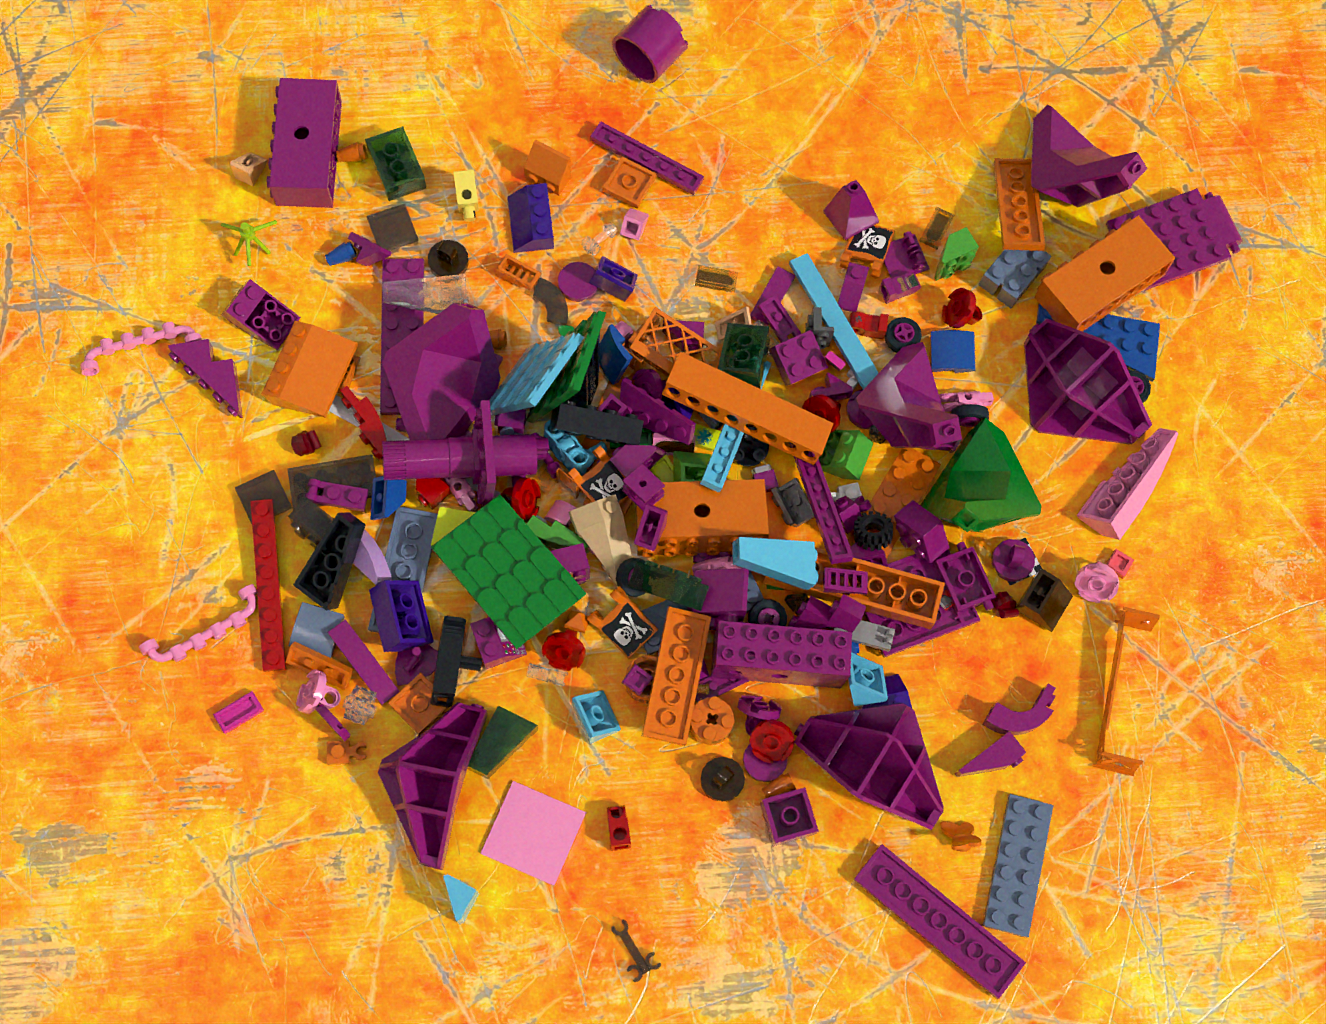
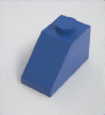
[370,476,407,521]

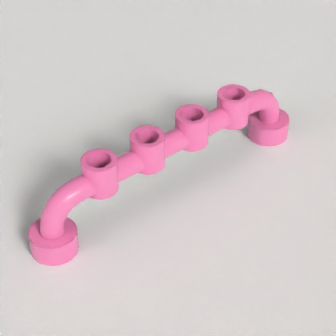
[80,322,202,376]
[139,584,257,662]

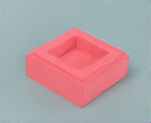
[1106,549,1134,579]

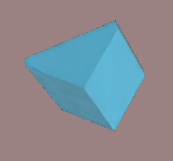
[848,652,888,706]
[572,690,621,744]
[443,874,479,925]

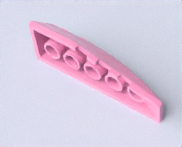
[1077,428,1178,540]

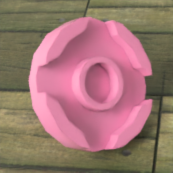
[1075,561,1119,603]
[296,669,340,714]

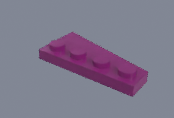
[619,377,696,445]

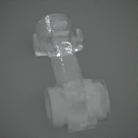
[581,222,618,256]

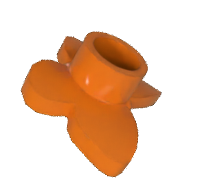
[941,821,982,852]

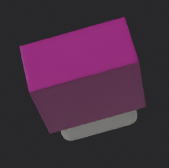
[751,464,779,493]

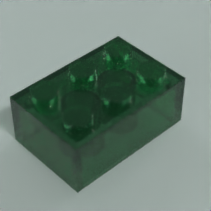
[365,126,426,201]
[718,323,770,389]
[628,560,709,611]

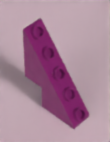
[168,339,243,418]

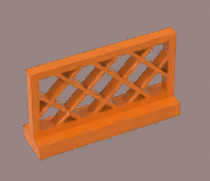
[627,307,725,377]

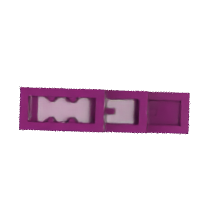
[327,619,400,705]

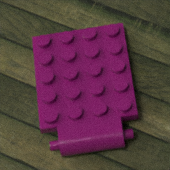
[1106,188,1243,292]
[864,542,996,658]

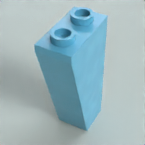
[732,537,818,590]

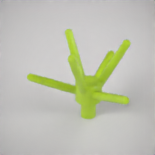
[221,220,277,266]

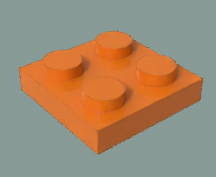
[603,156,657,209]
[388,672,448,735]

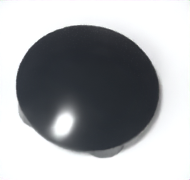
[733,426,769,467]

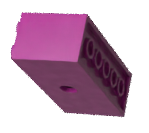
[267,78,342,208]
[711,621,852,689]

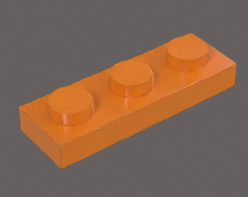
[285,641,353,690]

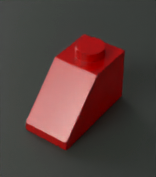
[416,478,451,510]

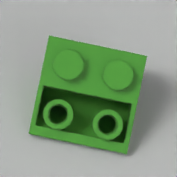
[934,227,979,281]
[818,430,873,480]
[673,451,712,482]

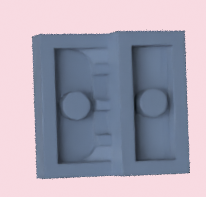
[288,602,345,658]

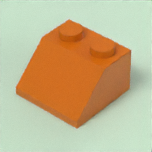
[524,139,571,196]

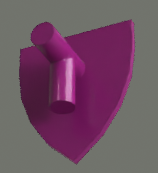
[395,645,438,686]

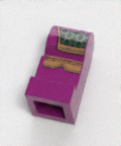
[879,272,921,304]

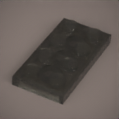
[287,454,377,511]

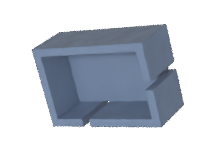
[979,250,1052,309]

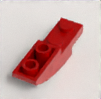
[340,386,387,461]

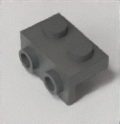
[805,307,834,349]
[771,478,814,528]

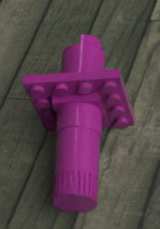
[382,400,549,508]

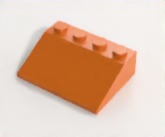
[261,321,358,418]

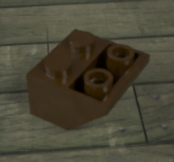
[1015,568,1073,632]

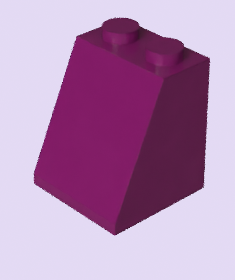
[687,568,749,621]

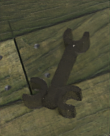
[611,919,661,983]

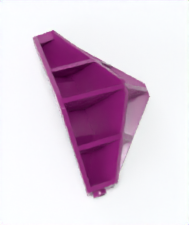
[1031,104,1148,207]
[383,303,501,440]
[1024,319,1152,445]
[856,342,962,453]
[378,702,488,871]
[794,703,944,830]

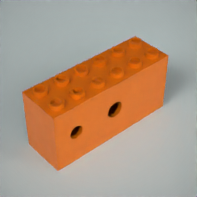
[1034,215,1175,332]
[635,479,769,558]

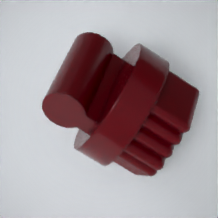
[291,430,322,456]
[991,591,1019,619]

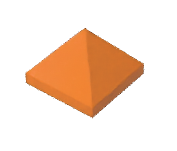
[564,611,589,634]

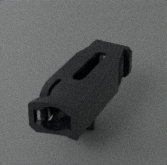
[430,616,482,708]

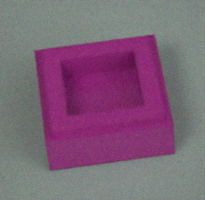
[622,664,653,696]

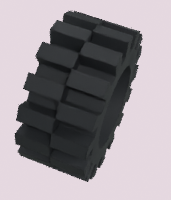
[854,511,893,551]

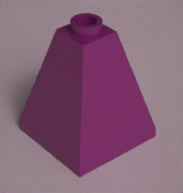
[823,180,879,240]

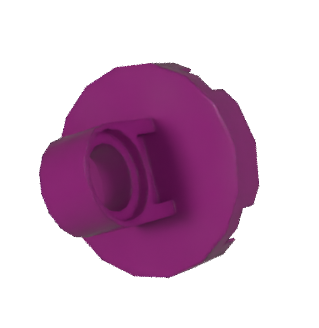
[632,369,669,400]
[991,539,1035,582]
[737,695,782,735]

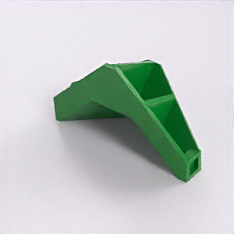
[921,418,1042,533]

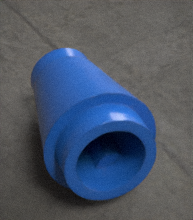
[325,242,357,266]

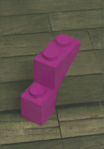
[788,594,866,633]

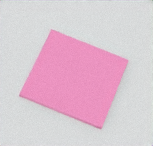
[480,781,586,886]

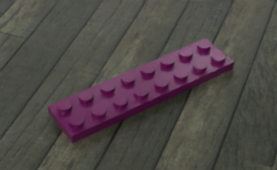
[380,258,424,415]
[853,844,1026,999]

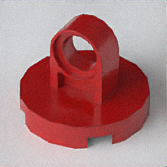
[942,287,983,329]
[802,394,841,434]
[500,478,541,520]
[542,628,586,671]
[749,720,794,763]

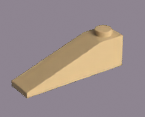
[569,494,637,586]

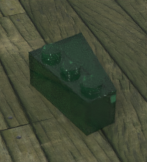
[467,706,539,779]

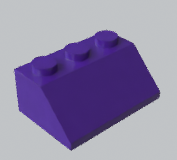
[507,183,554,253]
[369,580,434,652]

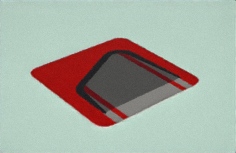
[940,589,954,611]

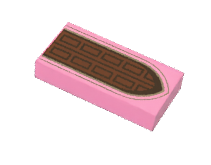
[652,433,695,455]

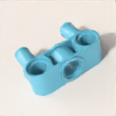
[544,420,608,475]

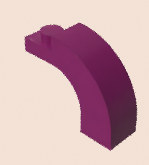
[982,683,1056,735]

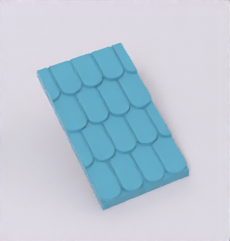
[490,332,585,416]

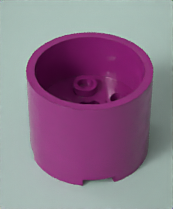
[612,5,688,83]

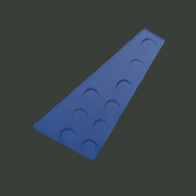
[1036,304,1160,382]

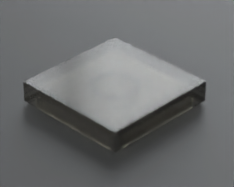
[366,204,419,251]
[235,470,292,524]

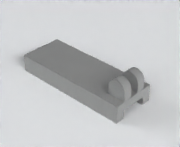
[833,620,895,652]

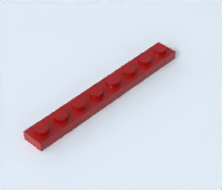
[251,499,286,672]

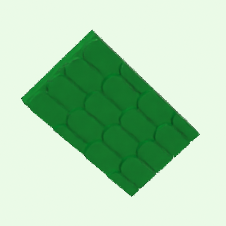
[526,311,606,423]
[430,495,586,649]

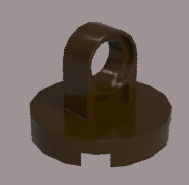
[428,240,469,280]
[700,757,745,802]

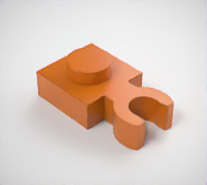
[327,740,366,765]

